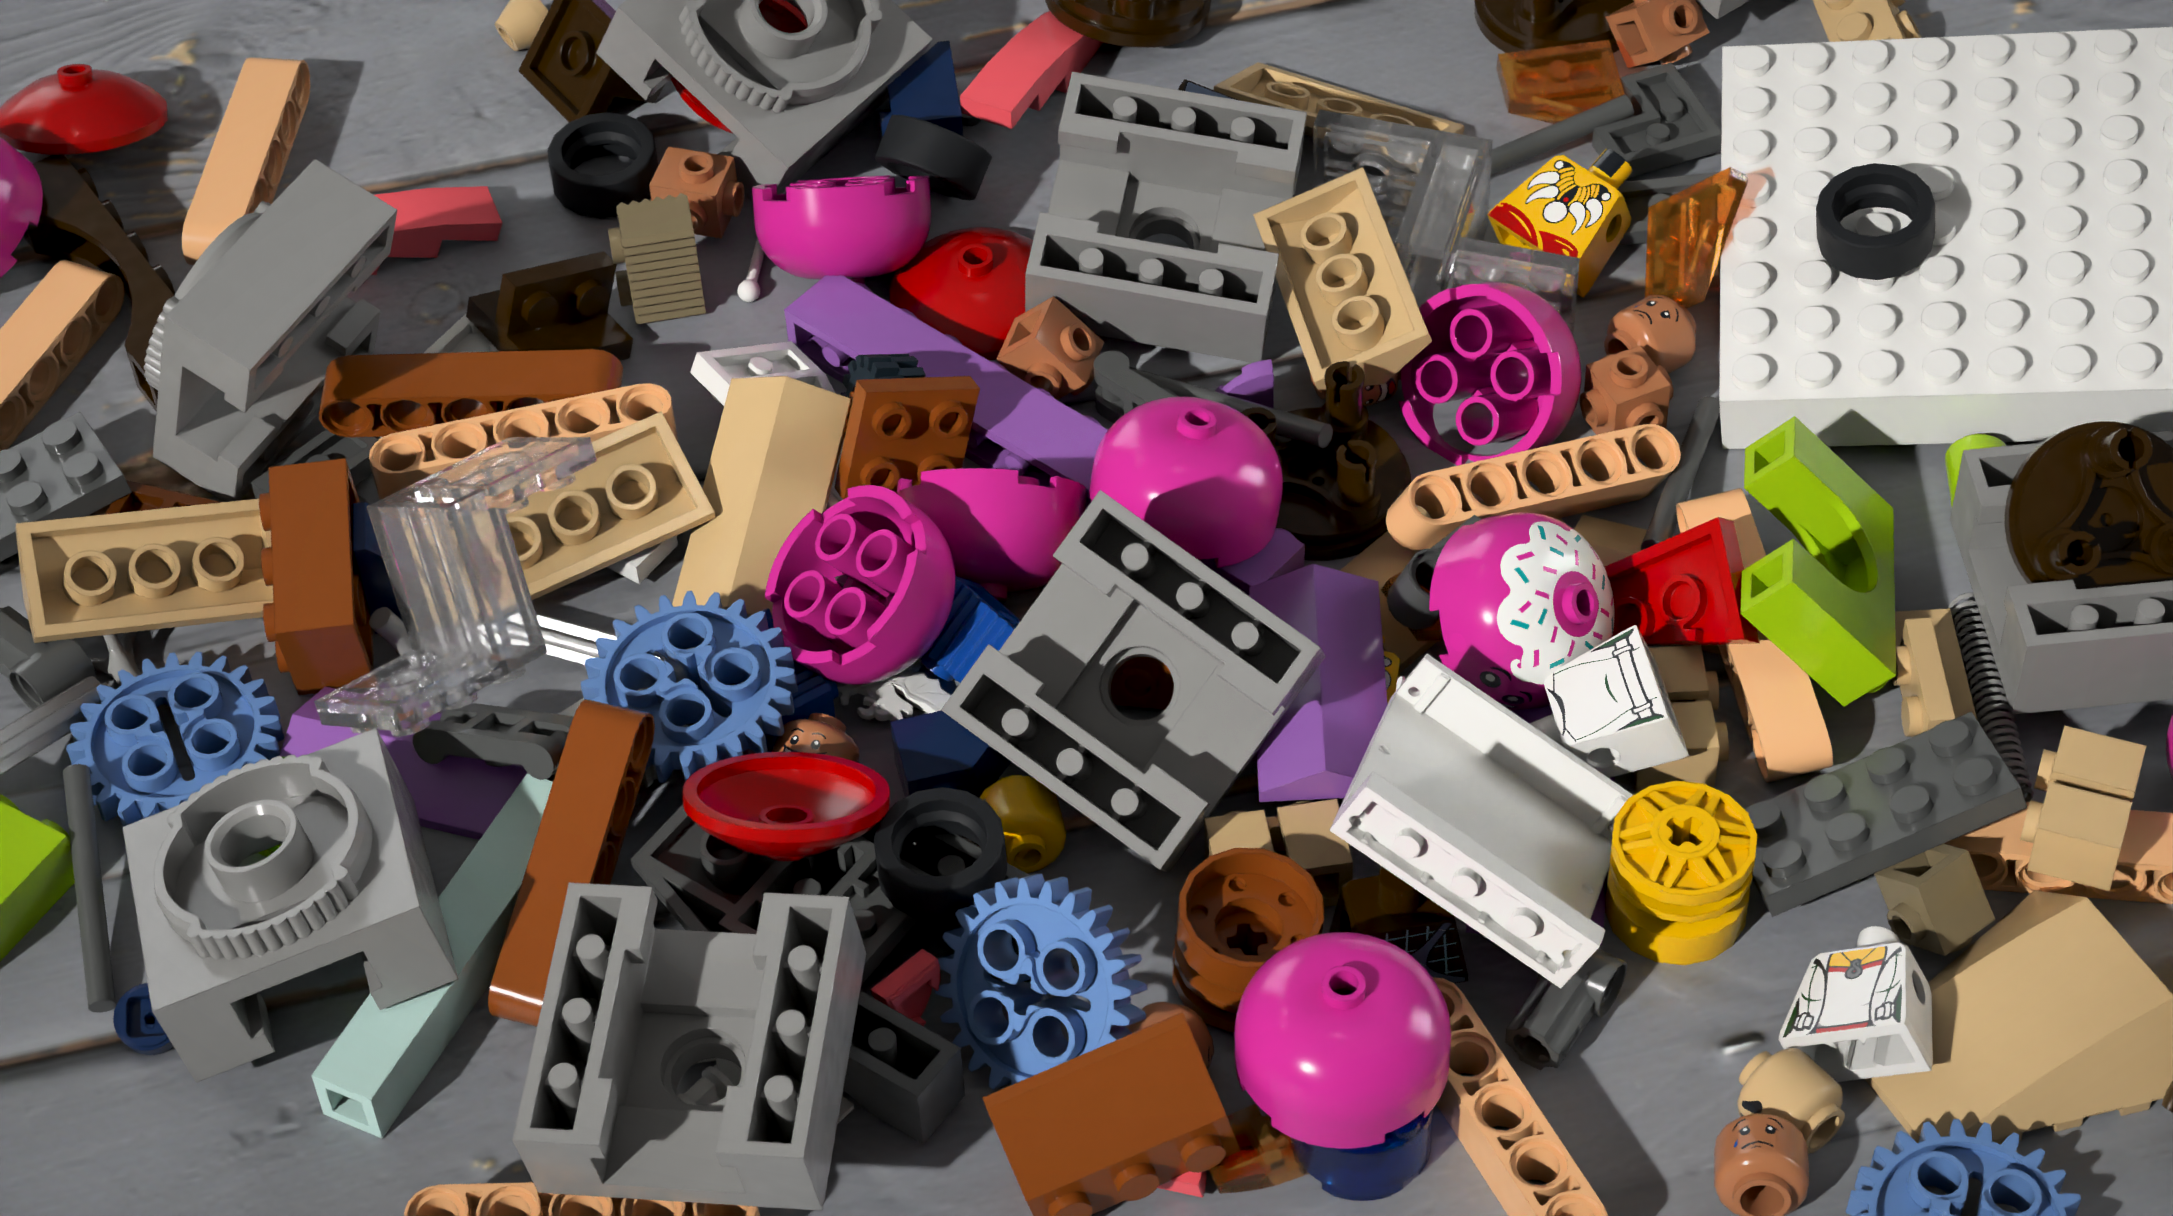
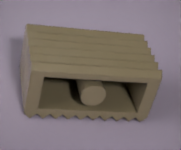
[608,193,706,325]

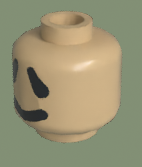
[1737,1048,1845,1154]

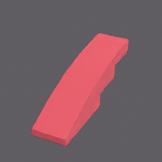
[960,11,1103,129]
[371,186,502,275]

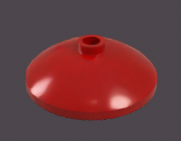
[0,64,168,155]
[890,227,1033,361]
[683,752,890,861]

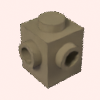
[1874,843,1995,956]

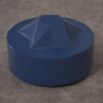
[113,983,174,1055]

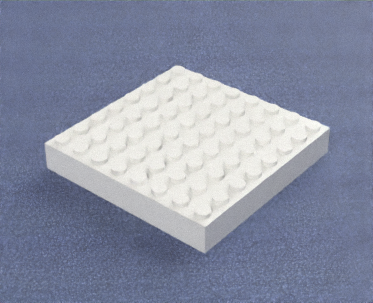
[1719,27,2173,449]

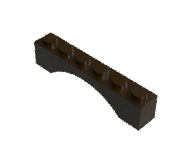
[23,155,175,411]

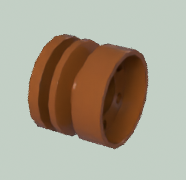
[1172,848,1324,1032]

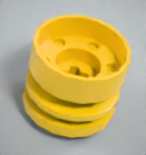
[1605,781,1757,965]

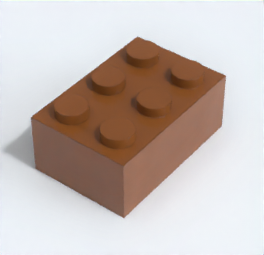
[259,458,375,695]

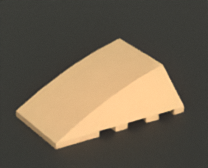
[1865,890,2173,1144]

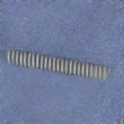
[1948,592,2034,802]

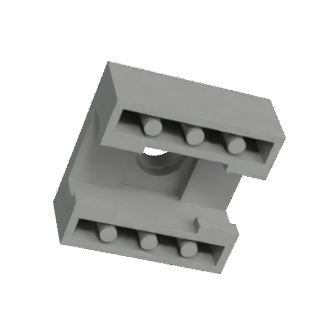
[596,0,933,202]
[1025,72,1307,363]
[144,159,397,502]
[1950,430,2173,715]
[941,490,1326,873]
[122,728,458,1083]
[512,883,866,1211]

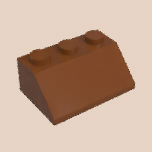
[982,1012,1241,1216]

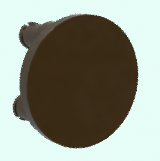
[1045,0,1211,48]
[1474,0,1634,66]
[1241,361,1411,561]
[2005,421,2173,589]

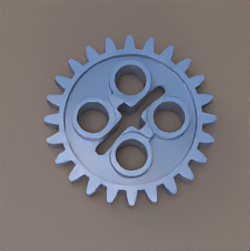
[581,591,798,783]
[66,652,284,827]
[935,873,1147,1089]
[1846,1119,2081,1216]

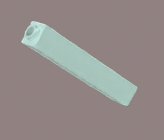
[311,773,553,1139]

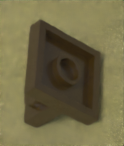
[518,0,664,122]
[466,251,633,361]

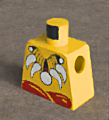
[1487,149,1633,298]

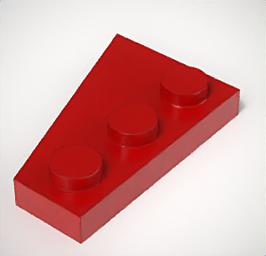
[1604,517,1760,646]

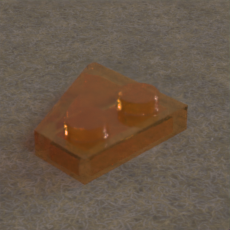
[1496,40,1630,124]
[1645,167,1748,309]

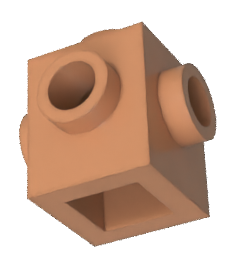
[1606,0,1709,68]
[649,146,745,239]
[996,296,1104,400]
[1579,345,1674,435]

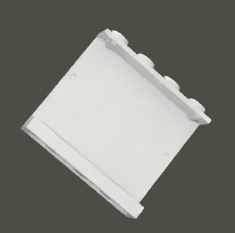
[1329,654,1633,988]

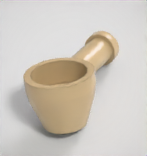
[495,0,548,51]

